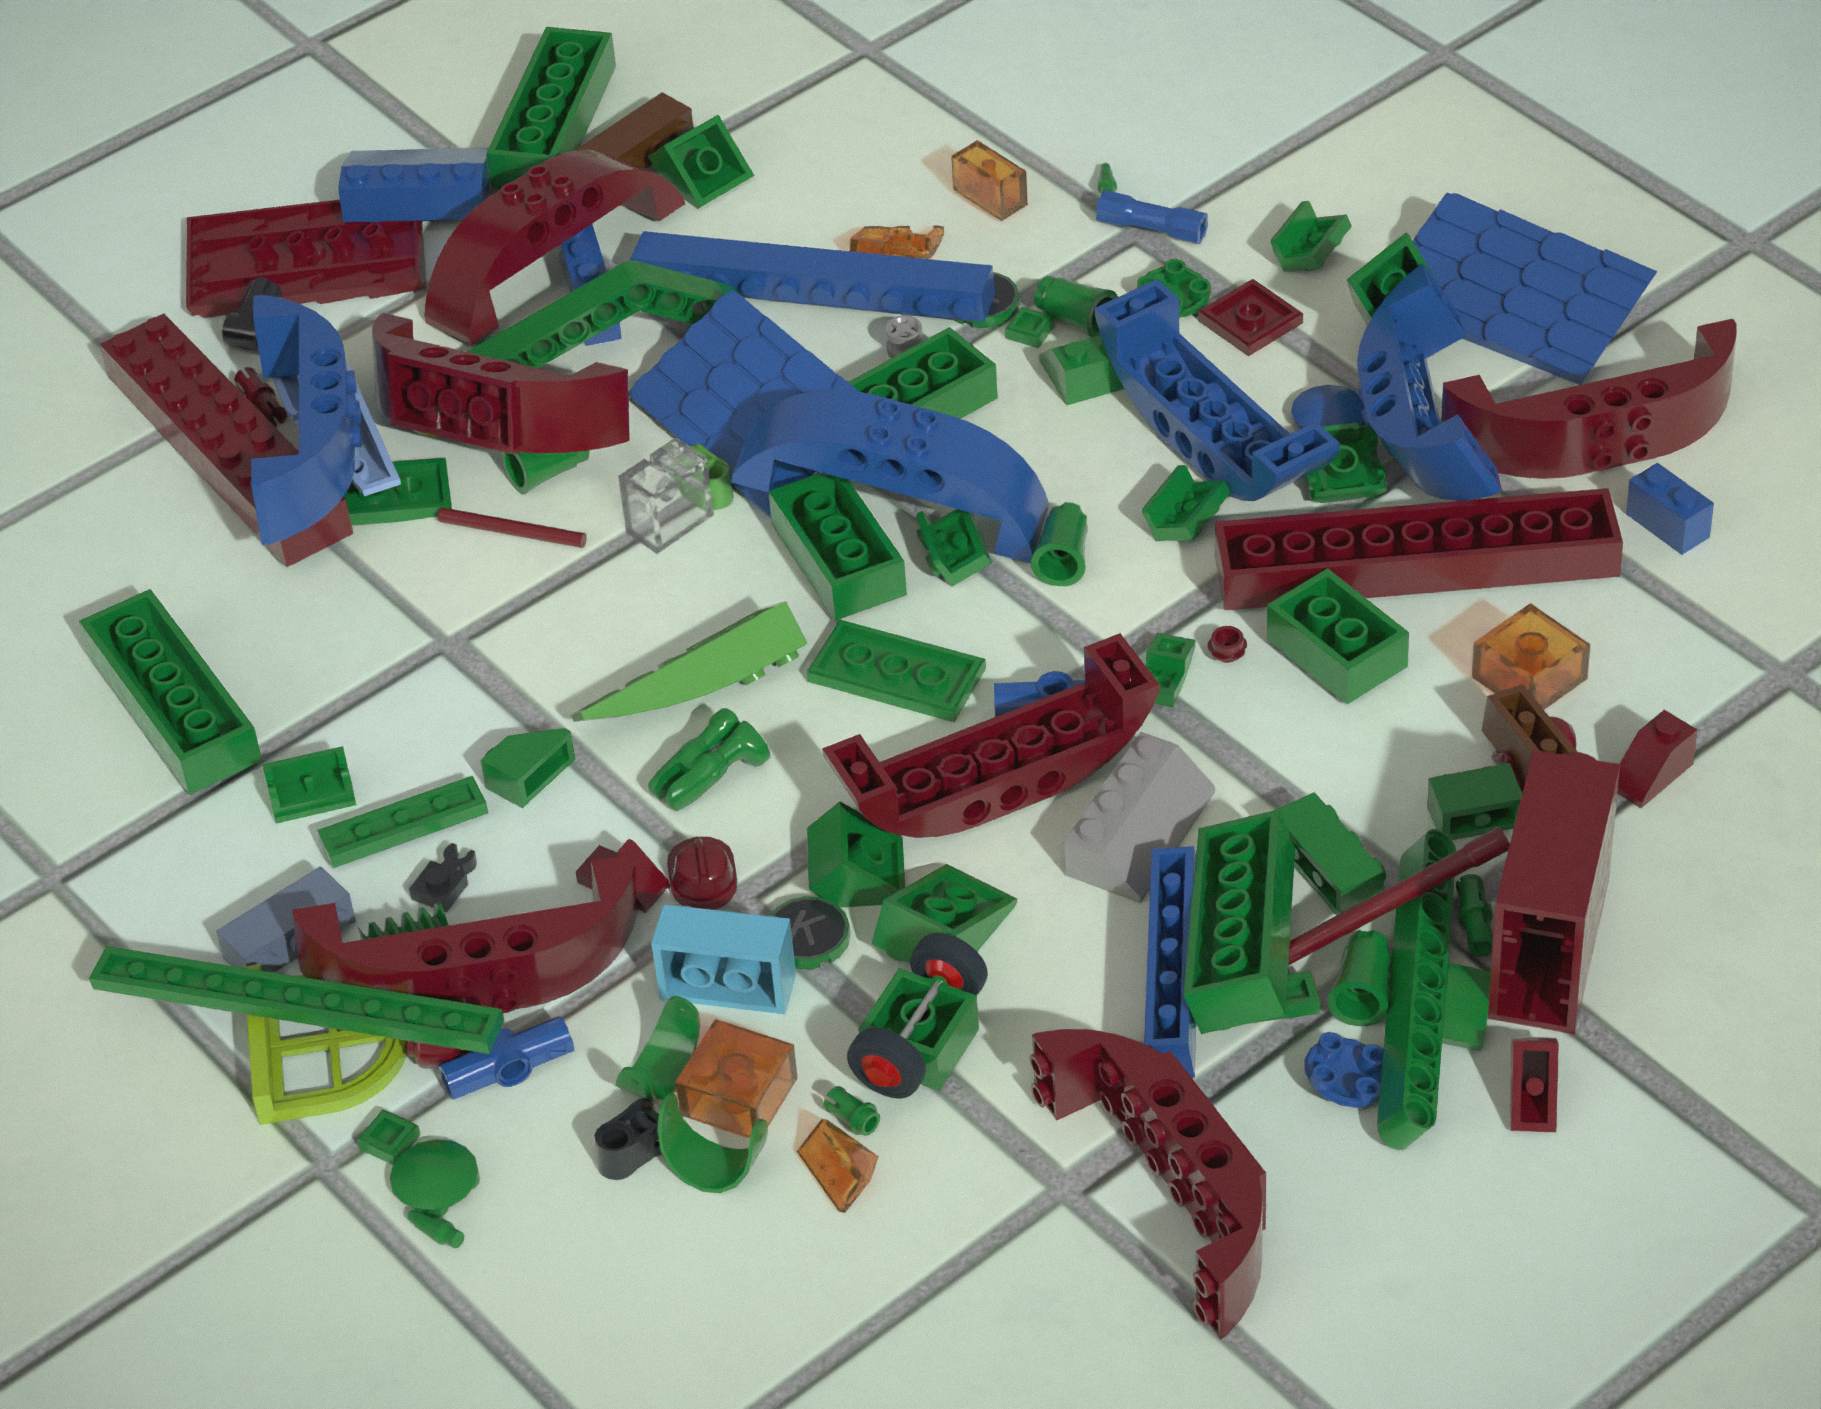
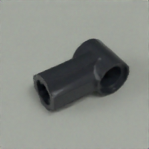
[222,277,283,351]

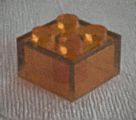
[1472,603,1591,710]
[675,1019,798,1139]

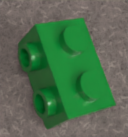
[1270,201,1352,271]
[1142,465,1231,542]
[916,509,992,586]

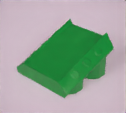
[1305,422,1388,503]

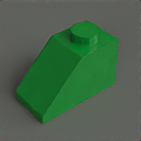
[480,728,575,809]

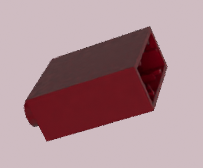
[1488,750,1620,1034]

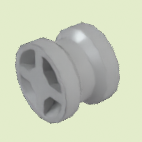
[885,315,923,358]

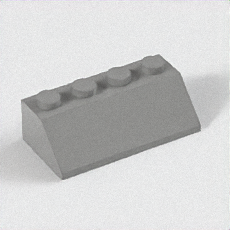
[1064,732,1215,903]

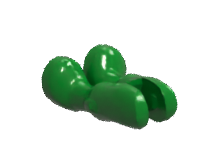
[648,708,770,812]

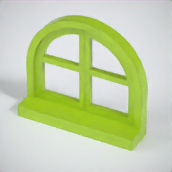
[243,964,408,1125]

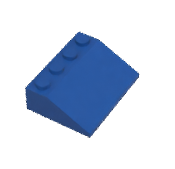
[338,148,490,222]

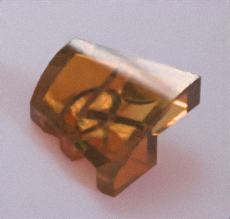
[850,225,944,259]

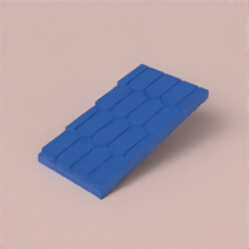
[1413,192,1657,385]
[629,289,859,518]

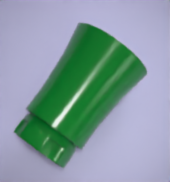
[1034,275,1118,337]
[501,451,589,494]
[1031,502,1088,587]
[1327,930,1391,1026]

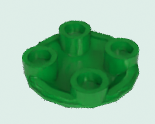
[1137,259,1211,318]
[390,1139,480,1218]

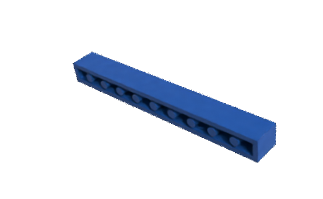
[630,231,995,322]

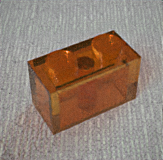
[951,140,1028,221]

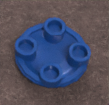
[1291,385,1366,428]
[1304,1032,1383,1108]

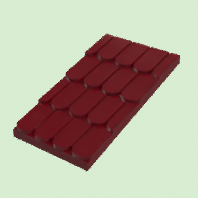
[186,199,426,318]

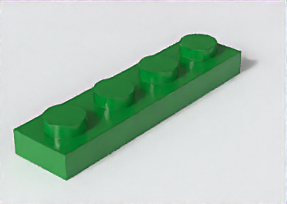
[317,776,488,868]

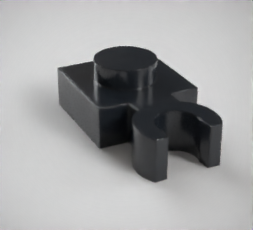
[409,843,477,913]

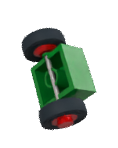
[847,933,988,1099]

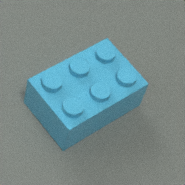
[651,904,796,1014]

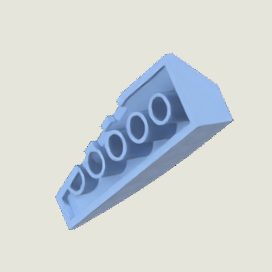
[272,360,401,496]

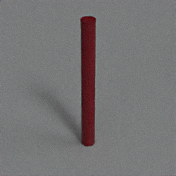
[438,507,587,548]

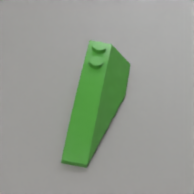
[570,601,808,722]

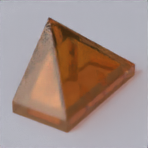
[796,1119,879,1213]

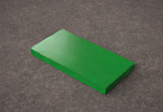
[807,620,986,722]

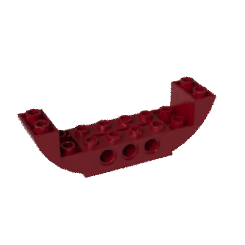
[372,313,630,455]
[1029,1029,1266,1339]

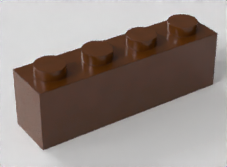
[574,92,694,169]
[1481,684,1577,785]

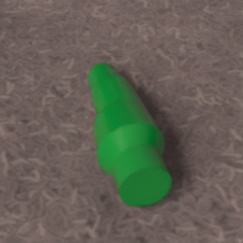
[1097,163,1117,195]
[407,1210,464,1248]

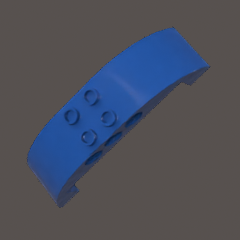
[1357,264,1502,501]
[1095,279,1340,501]
[251,295,362,545]
[731,389,1049,563]

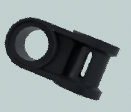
[594,1098,662,1180]

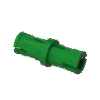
[1456,874,1493,957]

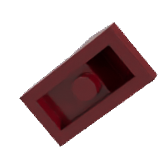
[575,839,669,913]

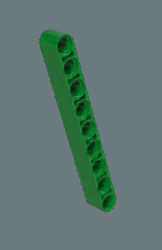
[1377,829,1456,1150]

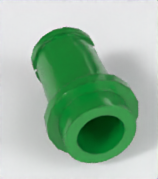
[823,1086,880,1136]

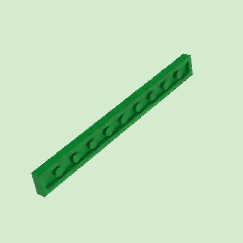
[89,946,505,1054]

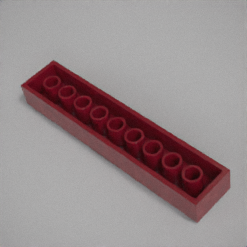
[99,313,354,567]
[1215,488,1623,610]

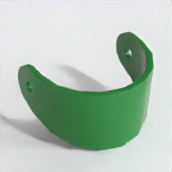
[615,996,700,1104]
[658,1093,768,1193]

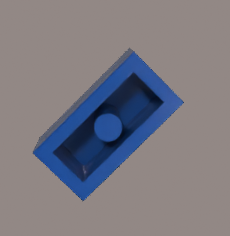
[1626,462,1714,555]

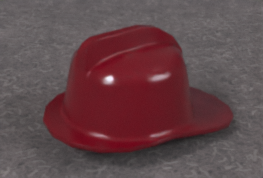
[667,837,737,910]

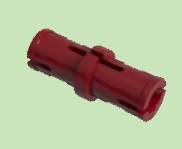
[234,367,287,427]

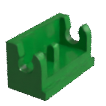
[262,746,357,824]

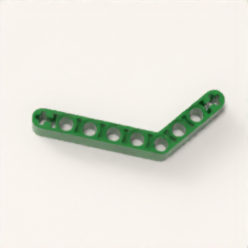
[467,260,738,368]

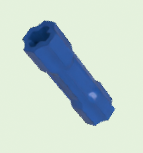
[1096,190,1208,244]

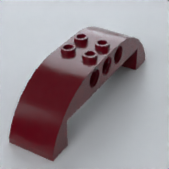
[424,149,685,345]
[1441,318,1737,479]
[822,633,1160,838]
[292,854,637,1013]

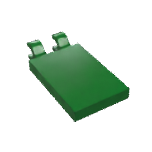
[343,457,452,526]

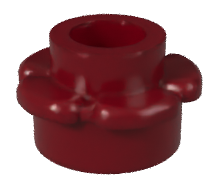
[1207,626,1247,663]

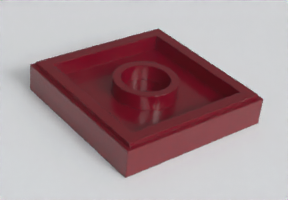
[1198,279,1303,356]

